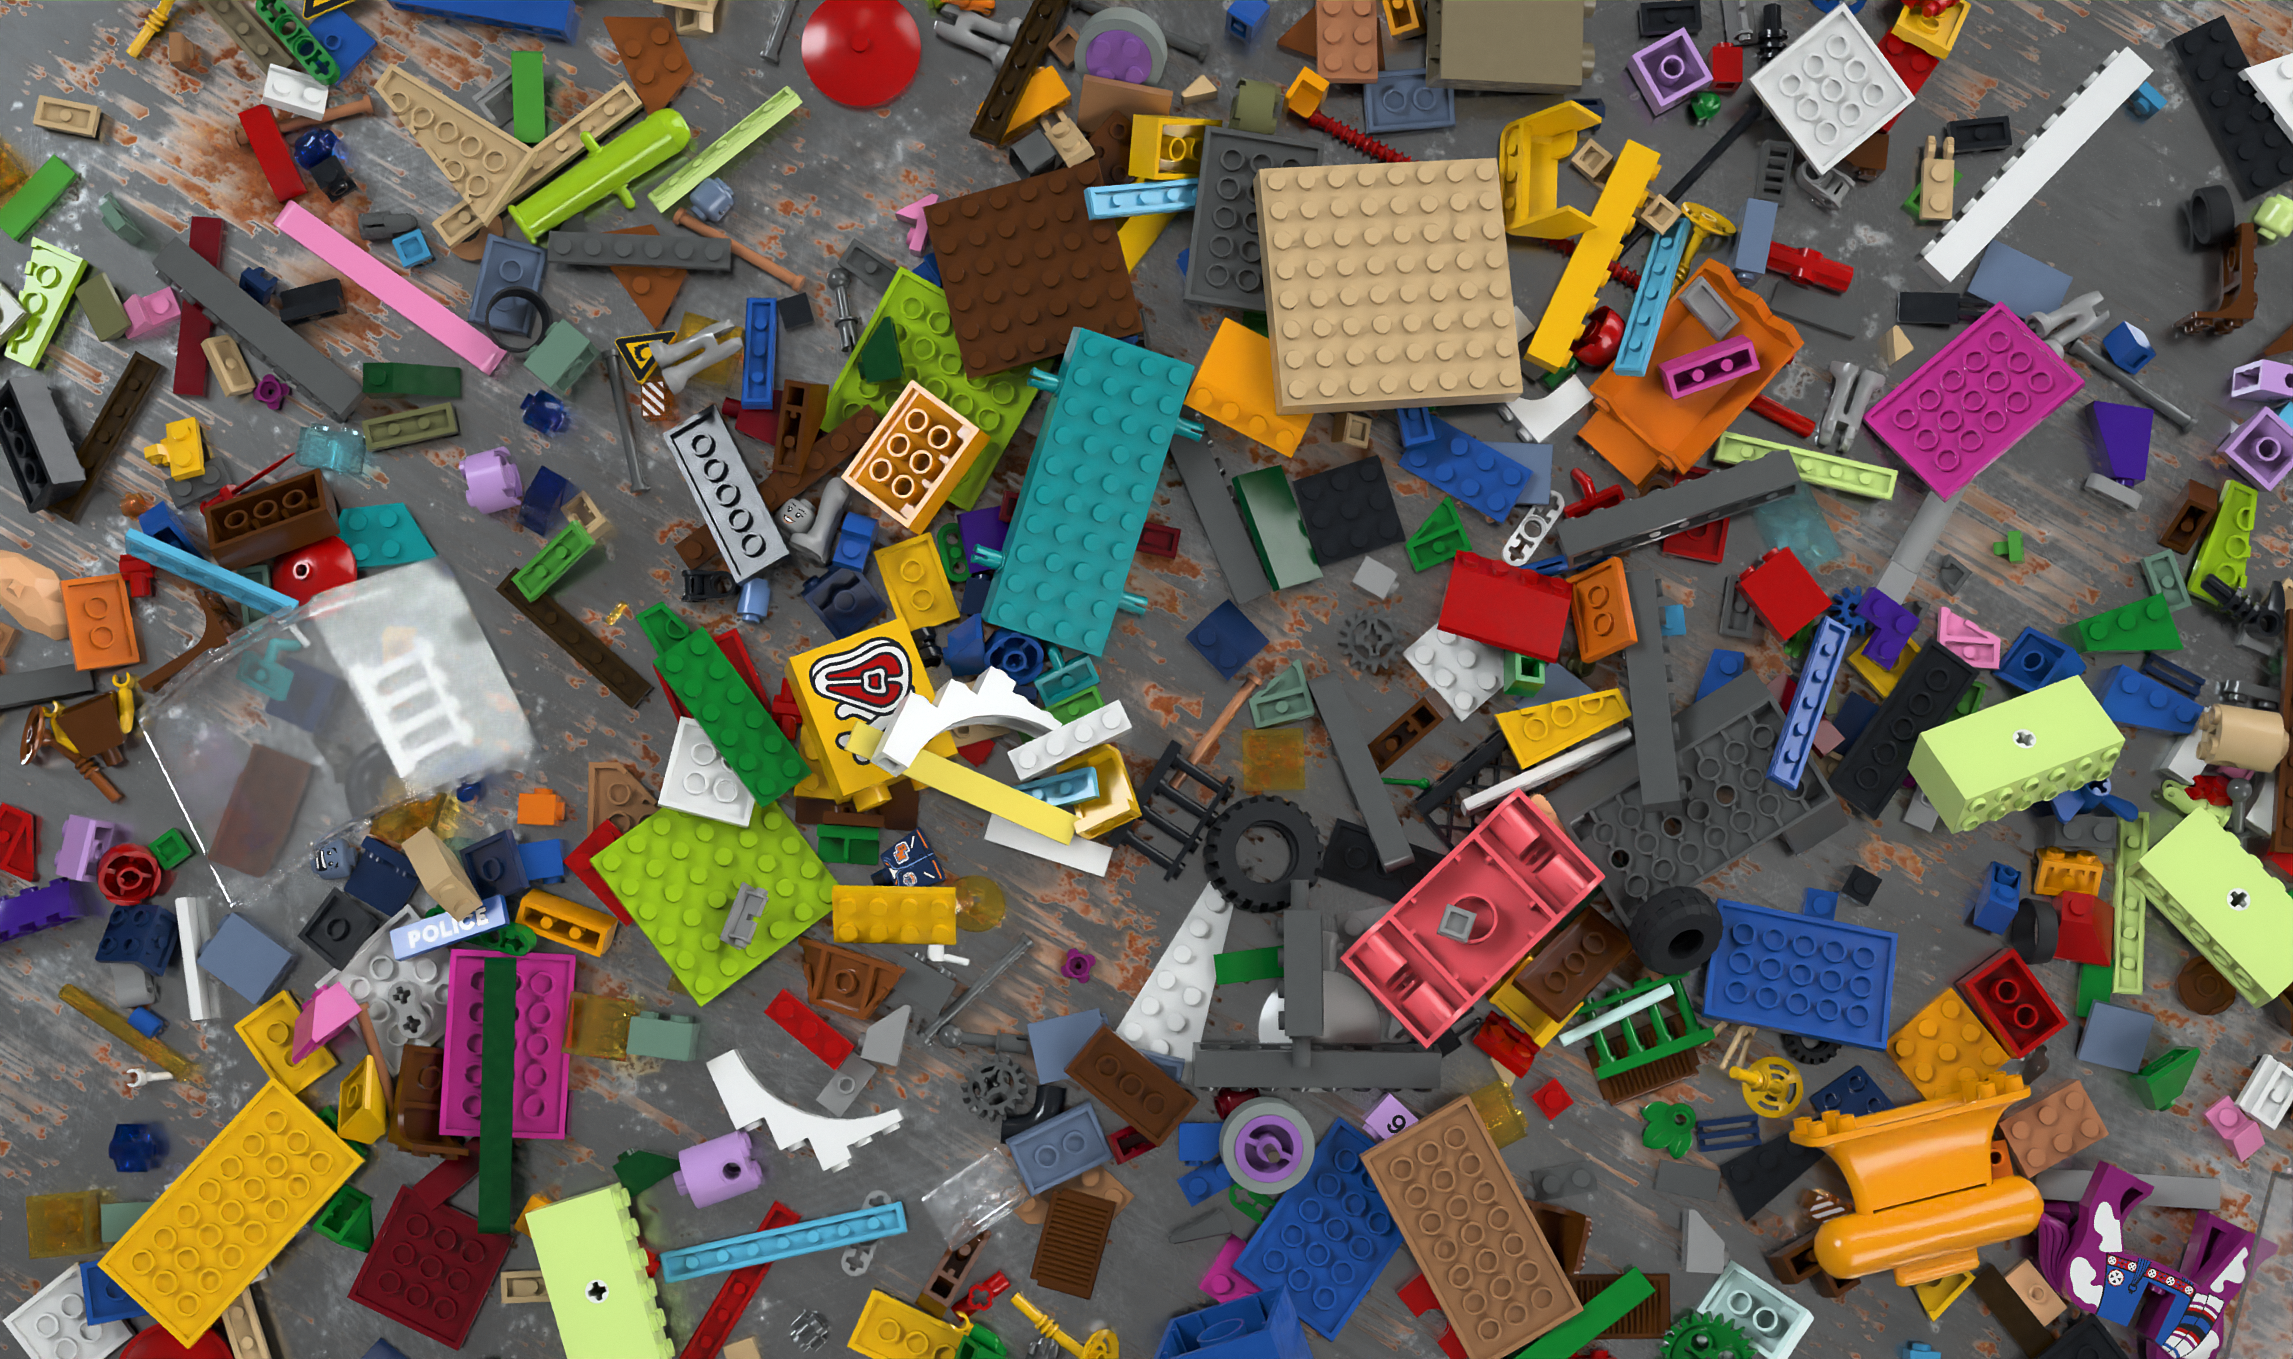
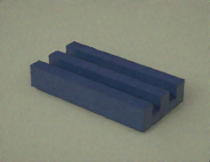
[2139,652,2206,702]
[1696,1114,1762,1152]

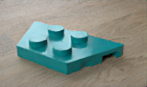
[336,502,439,569]

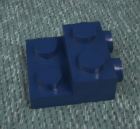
[800,561,888,641]

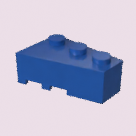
[2096,664,2204,736]

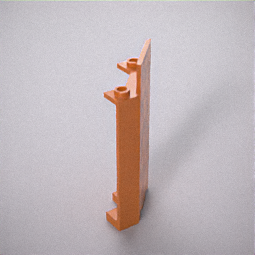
[1577,258,1804,490]

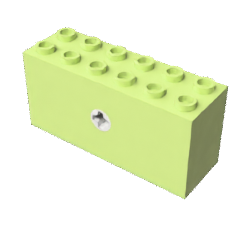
[1907,675,2126,834]
[2123,805,2293,1009]
[525,1182,675,1359]

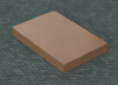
[1077,74,1173,132]

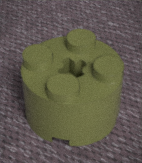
[1228,77,1282,135]

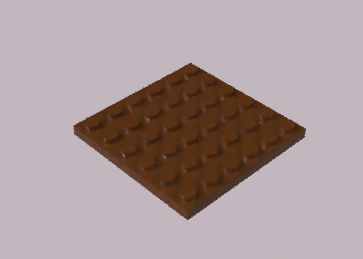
[923,159,1145,381]

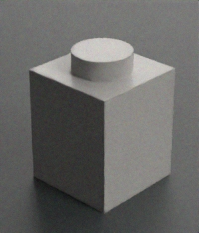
[1350,556,1399,602]

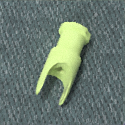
[2162,780,2232,828]

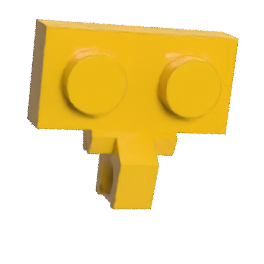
[144,416,205,482]

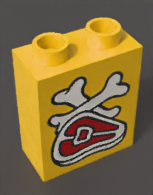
[784,617,958,813]

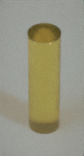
[604,600,627,625]

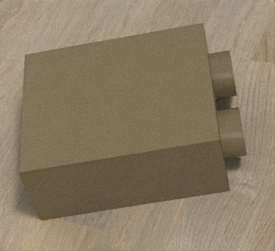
[1426,0,1596,94]

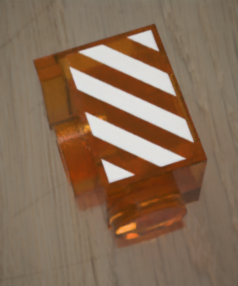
[640,376,676,422]
[1800,1189,1853,1224]

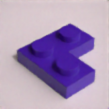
[1854,586,1920,671]

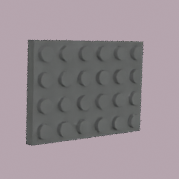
[1183,125,1325,315]

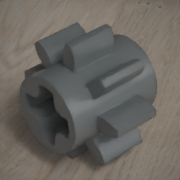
[789,1314,828,1352]
[1025,1338,1066,1359]

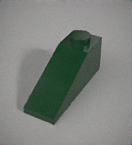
[363,362,462,399]

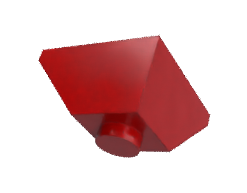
[2052,890,2114,968]

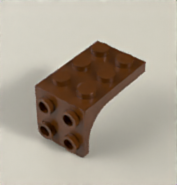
[2176,223,2258,335]
[138,589,245,698]
[387,1043,470,1160]
[1524,1198,1592,1277]

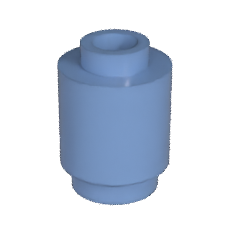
[736,578,771,624]

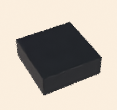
[777,292,815,331]

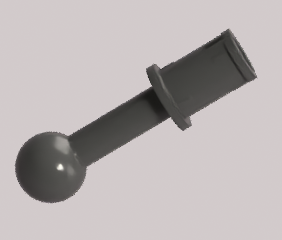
[826,268,859,352]
[2225,778,2252,852]
[939,1024,1028,1055]

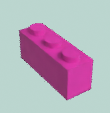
[1657,334,1760,400]

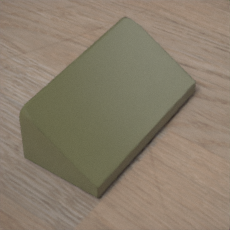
[75,272,132,342]

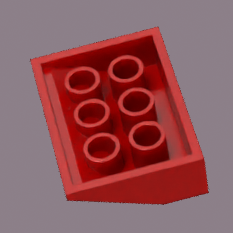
[1437,550,1574,664]

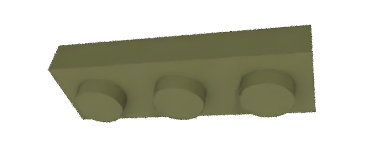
[361,402,459,452]

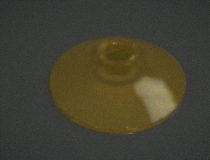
[950,875,1005,932]

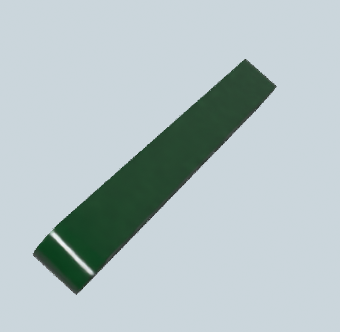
[478,957,517,1234]

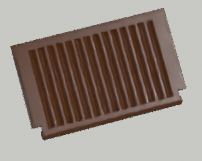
[1584,1012,1701,1107]
[1030,1187,1117,1300]
[1565,1273,1671,1340]

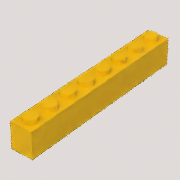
[1523,139,1662,374]

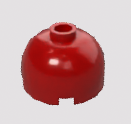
[1569,305,1626,367]
[96,843,161,906]

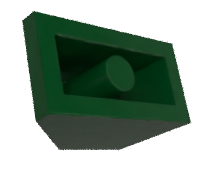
[858,316,906,386]
[612,1147,681,1198]

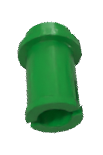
[1541,356,1580,391]

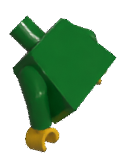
[950,1311,1009,1359]

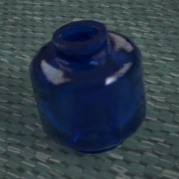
[293,127,339,171]
[519,389,567,435]

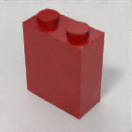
[1734,546,1833,643]

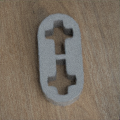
[2084,473,2143,512]

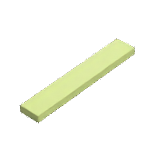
[647,86,803,213]
[1712,431,1898,501]
[2111,812,2149,995]

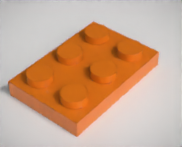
[1566,556,1638,664]
[59,573,140,672]

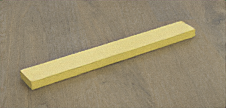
[844,721,1080,846]

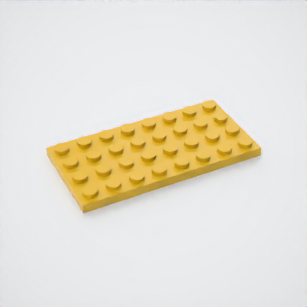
[96,1077,365,1349]

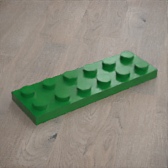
[652,626,812,810]

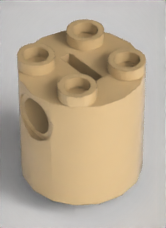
[2196,704,2289,773]

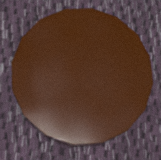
[2175,955,2236,1015]

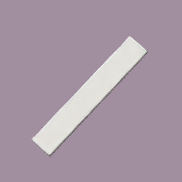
[1460,726,1632,817]

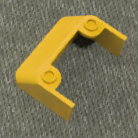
[1499,100,1602,240]

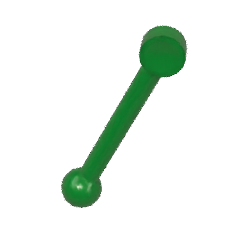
[1381,777,1430,790]

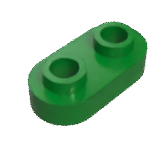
[937,523,973,583]

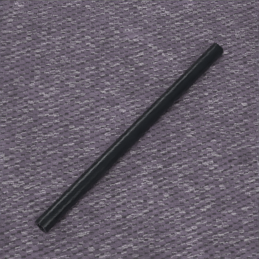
[1617,105,1762,261]

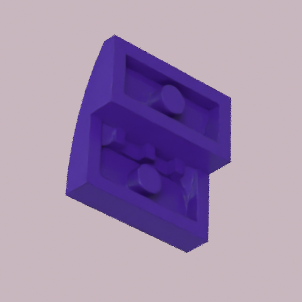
[956,506,1010,574]

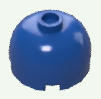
[983,627,1044,686]

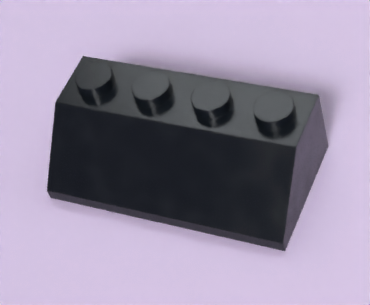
[0,375,86,513]

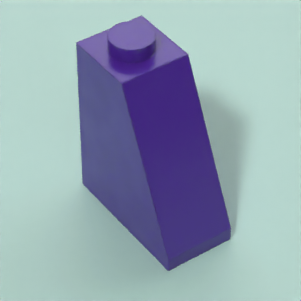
[2085,401,2154,488]

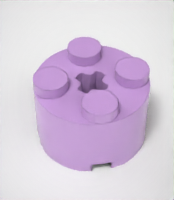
[459,446,523,514]

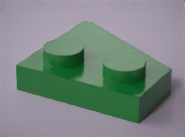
[1404,496,1473,574]

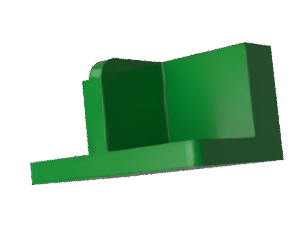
[817,824,881,866]

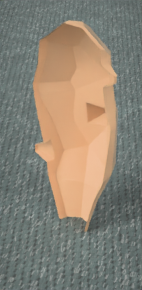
[0,550,69,641]

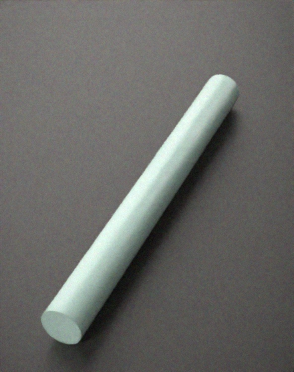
[1558,983,1674,1047]

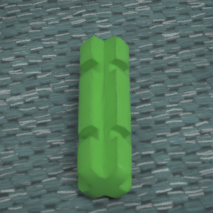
[1784,620,1815,658]

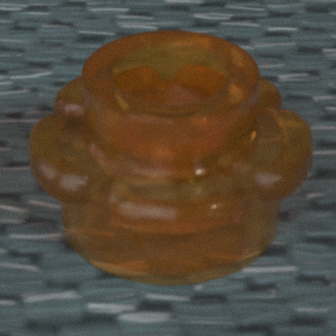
[120,491,147,521]

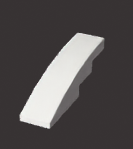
[984,814,1113,877]

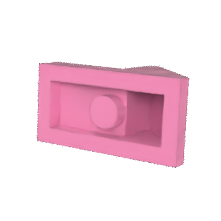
[895,193,940,258]
[122,286,182,339]
[2201,1095,2265,1163]

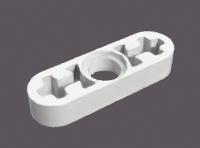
[1501,490,1564,567]

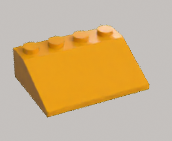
[1183,316,1314,458]
[841,380,991,535]

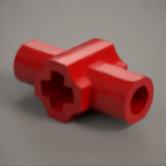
[119,537,158,598]
[772,678,803,740]
[950,1269,1011,1323]

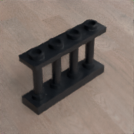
[1107,739,1236,882]

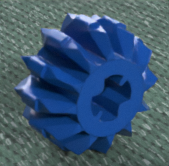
[1827,586,1875,638]

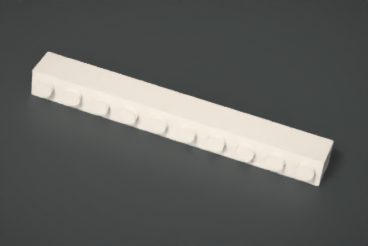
[1917,46,2154,288]

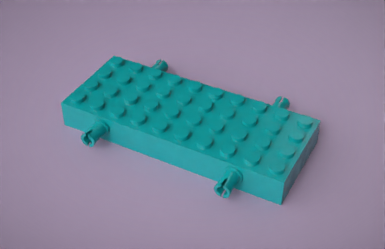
[971,326,1204,657]

